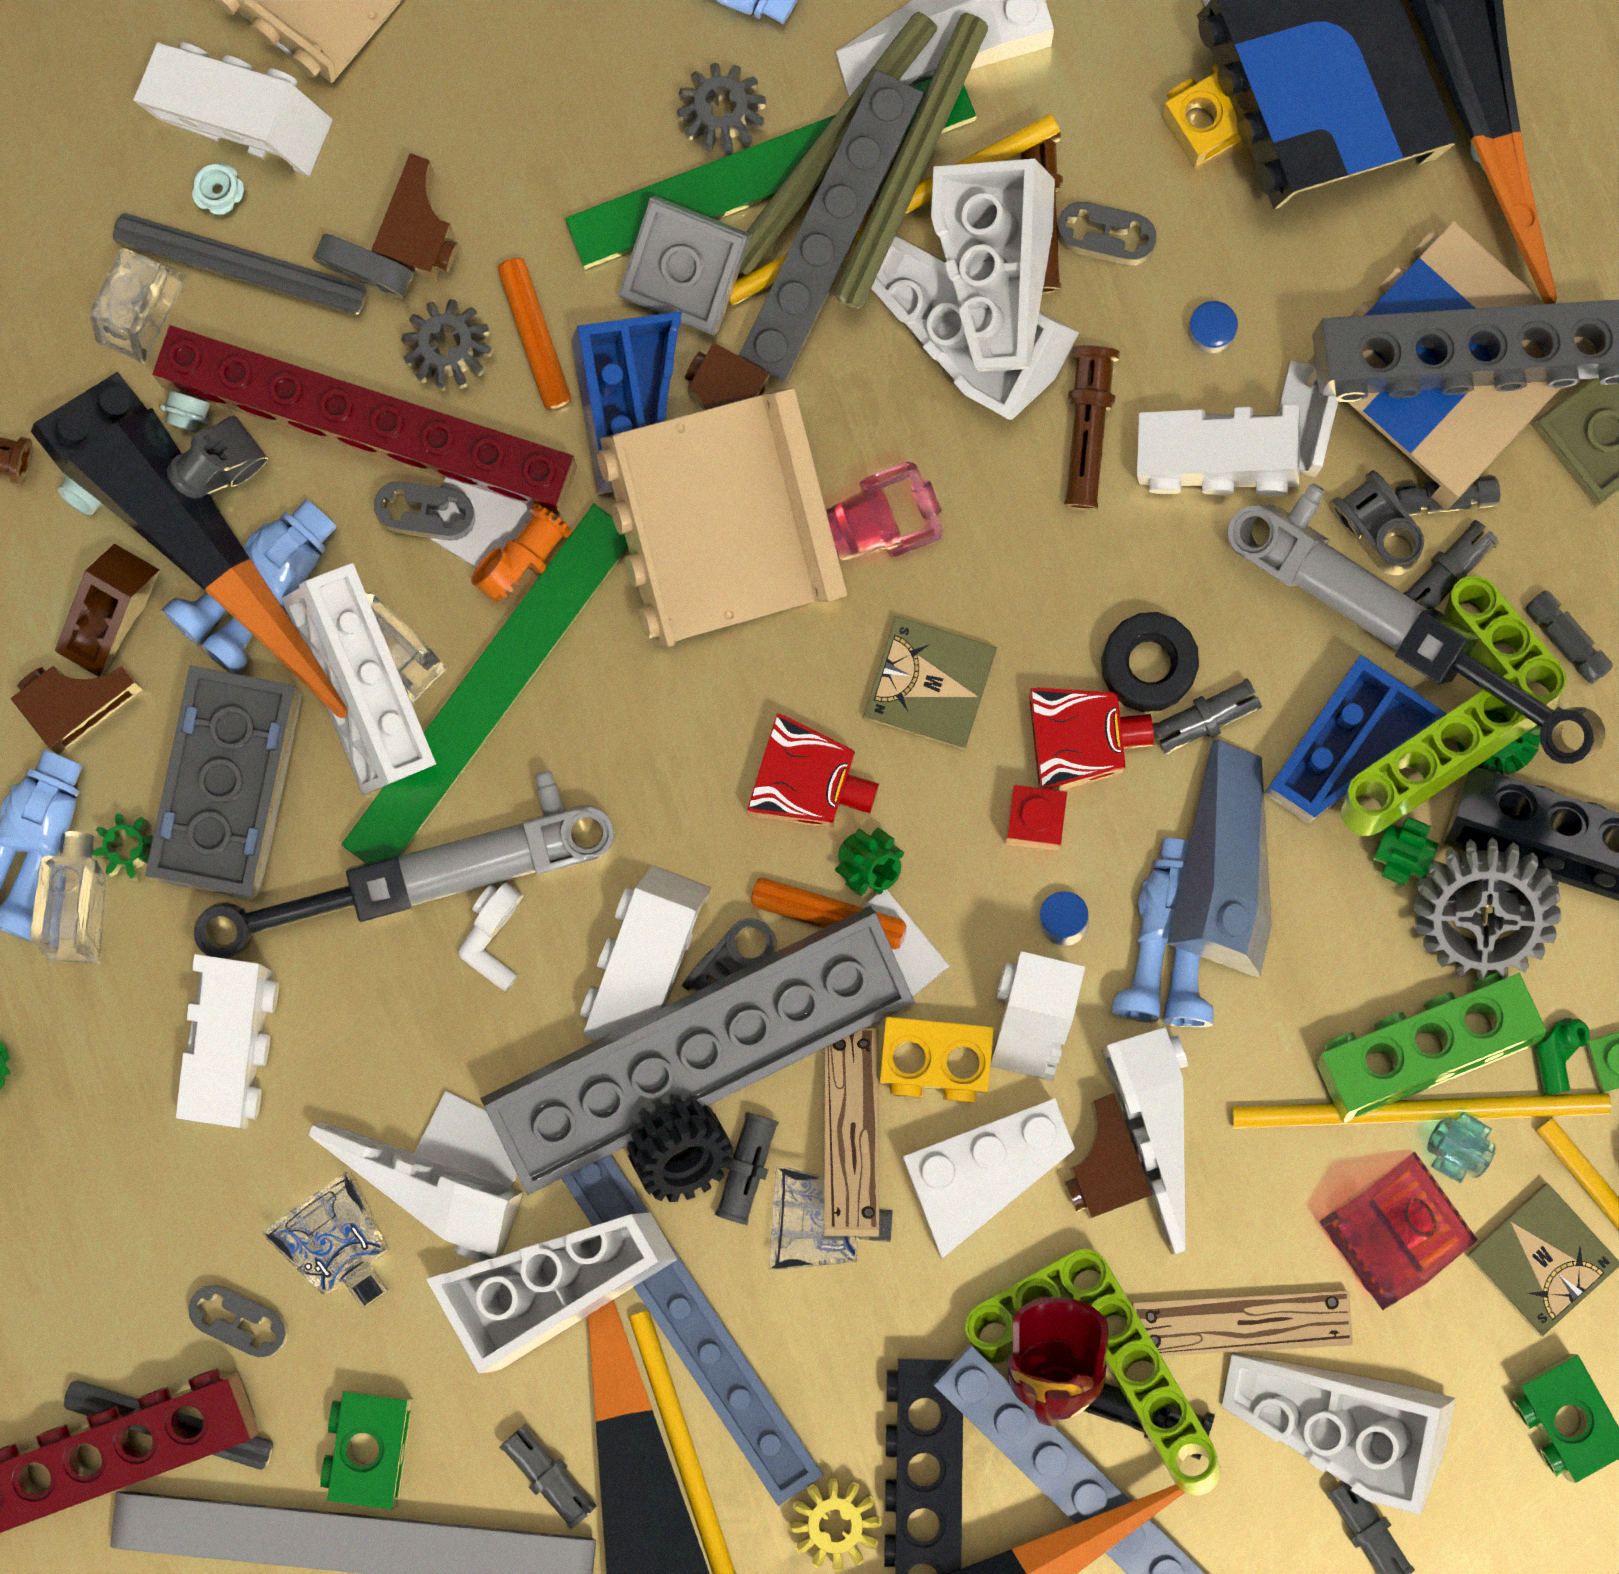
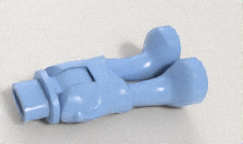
[162,499,337,675]
[0,750,83,943]
[1111,838,1214,1027]

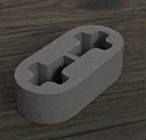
[1057,202,1156,266]
[312,234,414,299]
[374,481,476,541]
[188,1285,289,1357]

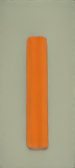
[498,257,571,410]
[751,878,906,949]

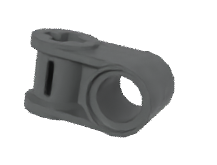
[166,415,268,499]
[1330,470,1424,575]
[682,918,777,991]

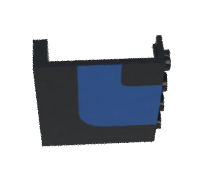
[1197,0,1458,209]

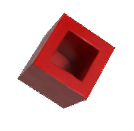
[1005,785,1067,851]

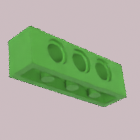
[1317,973,1547,1123]

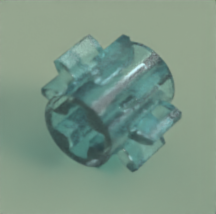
[1427,1112,1496,1183]

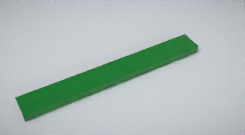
[565,78,977,270]
[341,503,628,863]

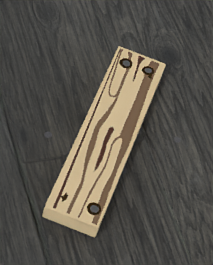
[824,1028,879,1237]
[1132,1291,1353,1356]

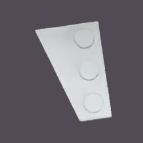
[133,42,333,177]
[1137,404,1301,496]
[580,865,712,1041]
[990,951,1085,1081]
[176,954,279,1129]
[903,1098,1075,1259]

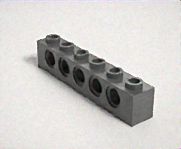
[1312,299,1619,402]

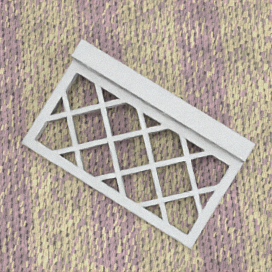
[281,563,436,795]

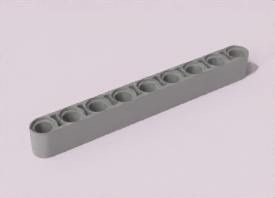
[110,1491,596,1574]

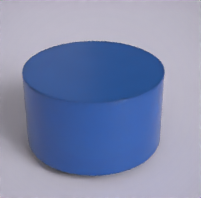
[1188,301,1238,353]
[1040,891,1089,945]

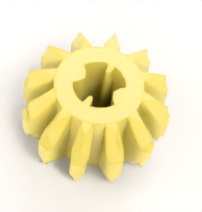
[789,1477,882,1572]

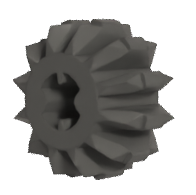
[677,62,766,154]
[401,299,492,391]

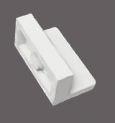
[1276,360,1338,477]

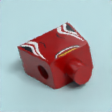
[1029,687,1154,791]
[747,713,880,827]

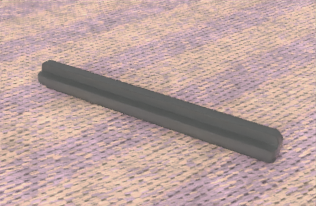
[113,213,367,315]

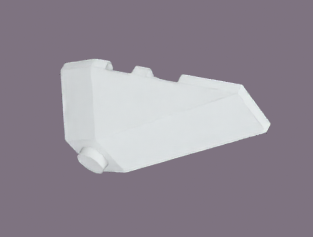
[931,159,1055,372]

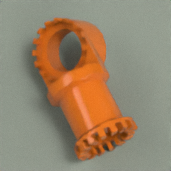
[471,503,573,602]

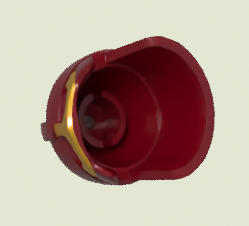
[1007,1297,1109,1427]

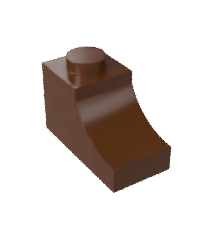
[371,153,458,284]
[684,342,770,410]
[55,543,160,677]
[10,666,143,755]
[1065,1093,1152,1219]

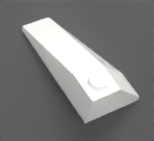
[836,0,1054,97]
[871,235,1080,420]
[1101,1027,1188,1255]
[309,1122,523,1262]
[1222,1353,1456,1515]

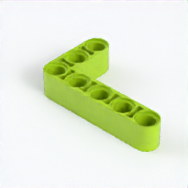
[1341,575,1567,836]
[965,1249,1221,1495]

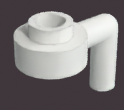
[458,882,524,992]

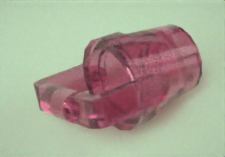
[826,462,943,561]

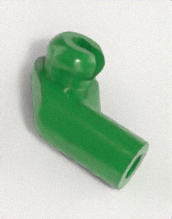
[1536,1018,1590,1095]

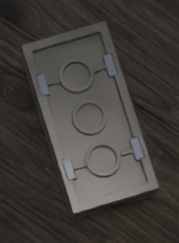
[145,665,303,899]

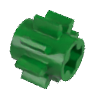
[92,813,153,881]
[1373,816,1439,886]
[835,827,904,896]

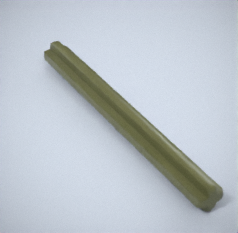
[739,12,938,275]
[835,13,988,309]

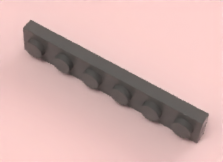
[739,70,925,382]

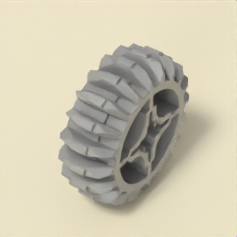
[1414,837,1561,981]

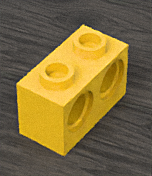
[1162,64,1242,168]
[880,1017,994,1103]

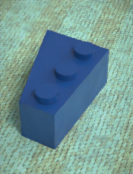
[571,311,682,494]
[1264,655,1447,824]

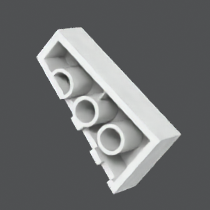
[426,1212,677,1374]

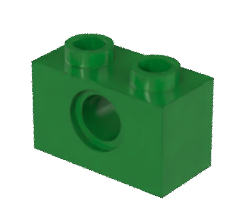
[1513,1353,1619,1483]
[320,1390,413,1510]

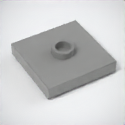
[618,196,752,335]

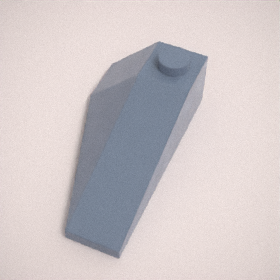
[1167,740,1272,977]

